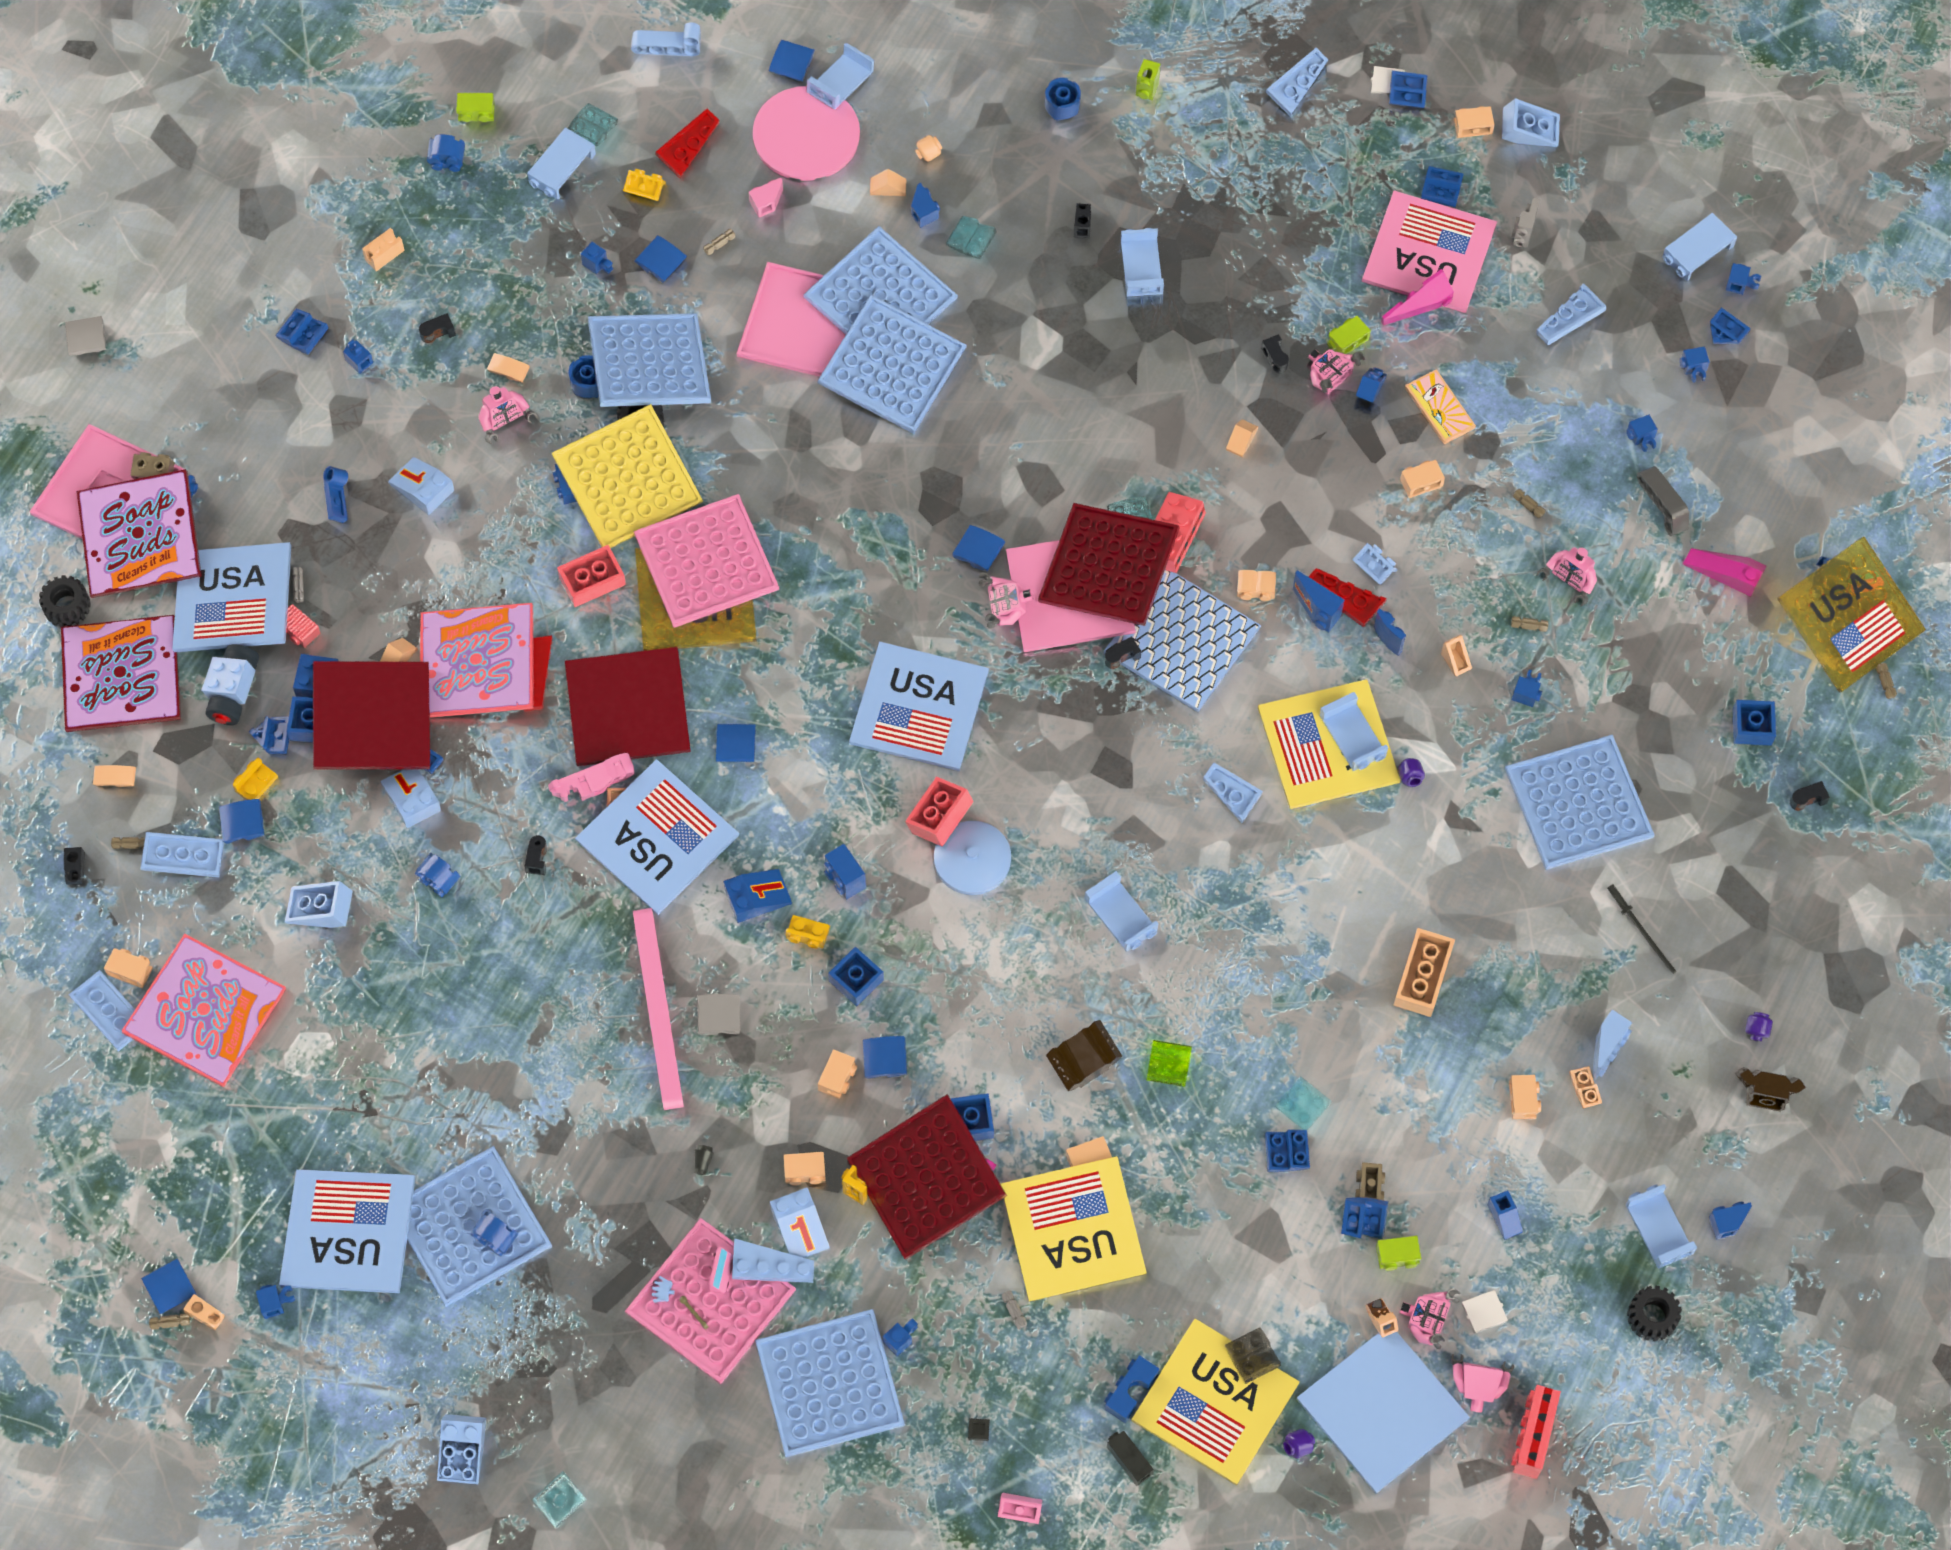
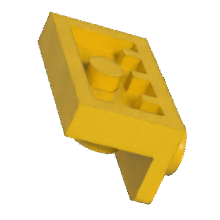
[623,168,666,201]
[233,757,278,800]
[786,915,830,949]
[841,1165,867,1205]

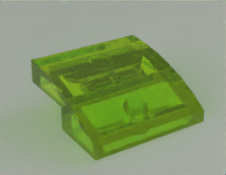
[1146,1040,1192,1087]

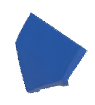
[1710,307,1751,344]
[249,716,289,754]

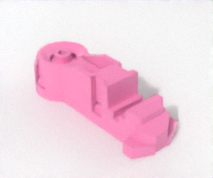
[548,753,634,802]

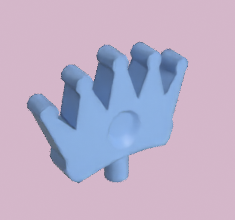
[652,1276,675,1303]

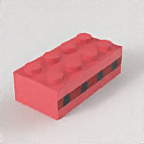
[1155,492,1206,573]
[1511,1385,1561,1479]

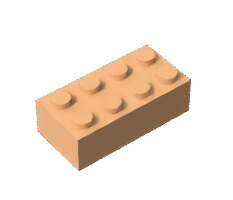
[1393,928,1455,1017]

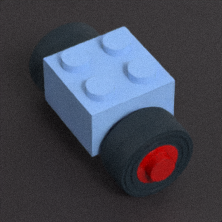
[201,644,259,726]

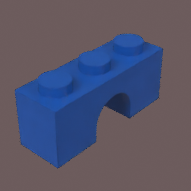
[1104,1355,1160,1423]

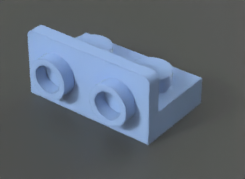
[1353,543,1398,585]

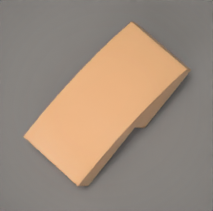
[487,353,530,383]
[93,765,136,787]
[1569,1066,1602,1108]

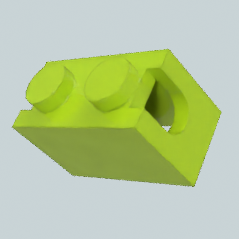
[1136,59,1161,100]
[456,93,495,122]
[1327,316,1371,354]
[1376,1236,1422,1271]

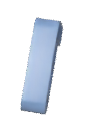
[631,22,701,56]

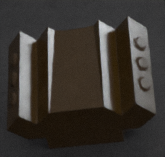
[1046,1020,1122,1091]
[1735,1067,1806,1112]

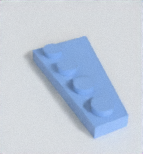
[1266,48,1328,116]
[1537,283,1606,345]
[732,1238,814,1283]

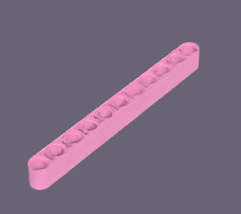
[633,908,684,1110]

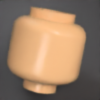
[915,135,942,162]

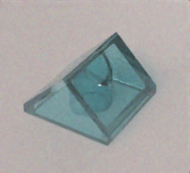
[532,1471,586,1528]

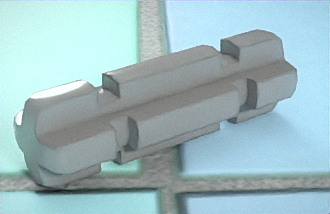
[292,567,304,603]
[1002,1290,1027,1329]

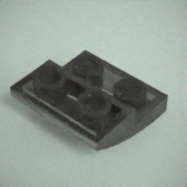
[1225,1327,1281,1384]

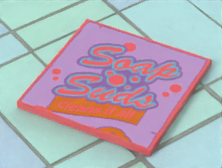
[420,603,533,717]
[121,934,286,1087]

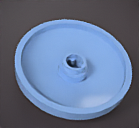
[934,821,1011,895]

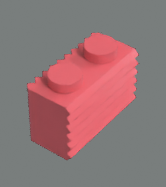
[286,604,321,648]

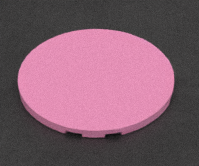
[753,86,860,181]

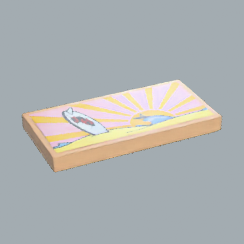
[1405,369,1476,444]

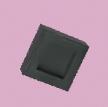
[968,1418,990,1441]

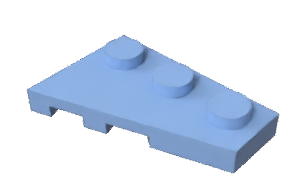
[1203,762,1263,823]

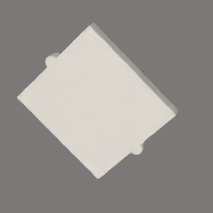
[1371,66,1405,95]
[1462,1290,1508,1333]

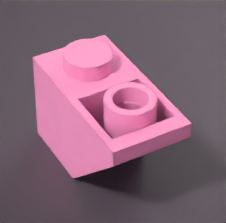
[749,178,783,217]

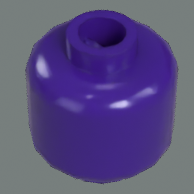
[1398,758,1425,787]
[1745,1012,1773,1042]
[1283,1429,1315,1459]

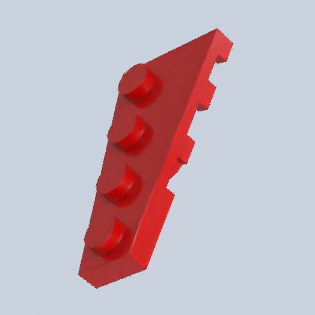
[655,108,720,179]
[1308,568,1387,627]
[523,635,553,712]

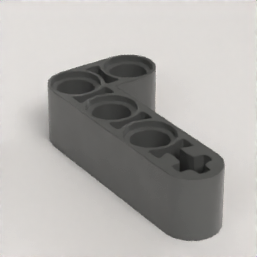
[1637,466,1689,536]

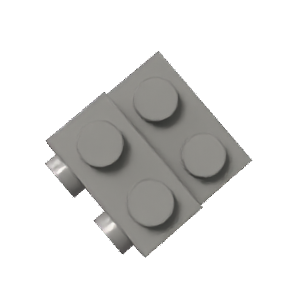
[1511,197,1540,248]

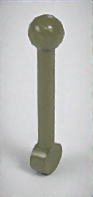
[679,1296,709,1330]

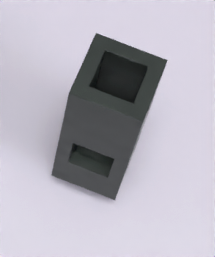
[1107,1431,1154,1486]

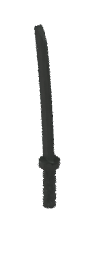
[1607,884,1677,974]

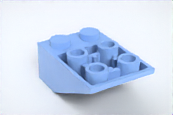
[1592,1010,1632,1081]
[437,1414,486,1484]

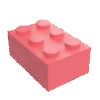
[557,545,626,607]
[905,776,974,847]

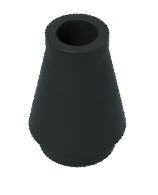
[694,1145,714,1175]

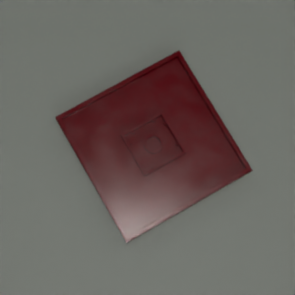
[565,647,691,766]
[313,661,430,770]

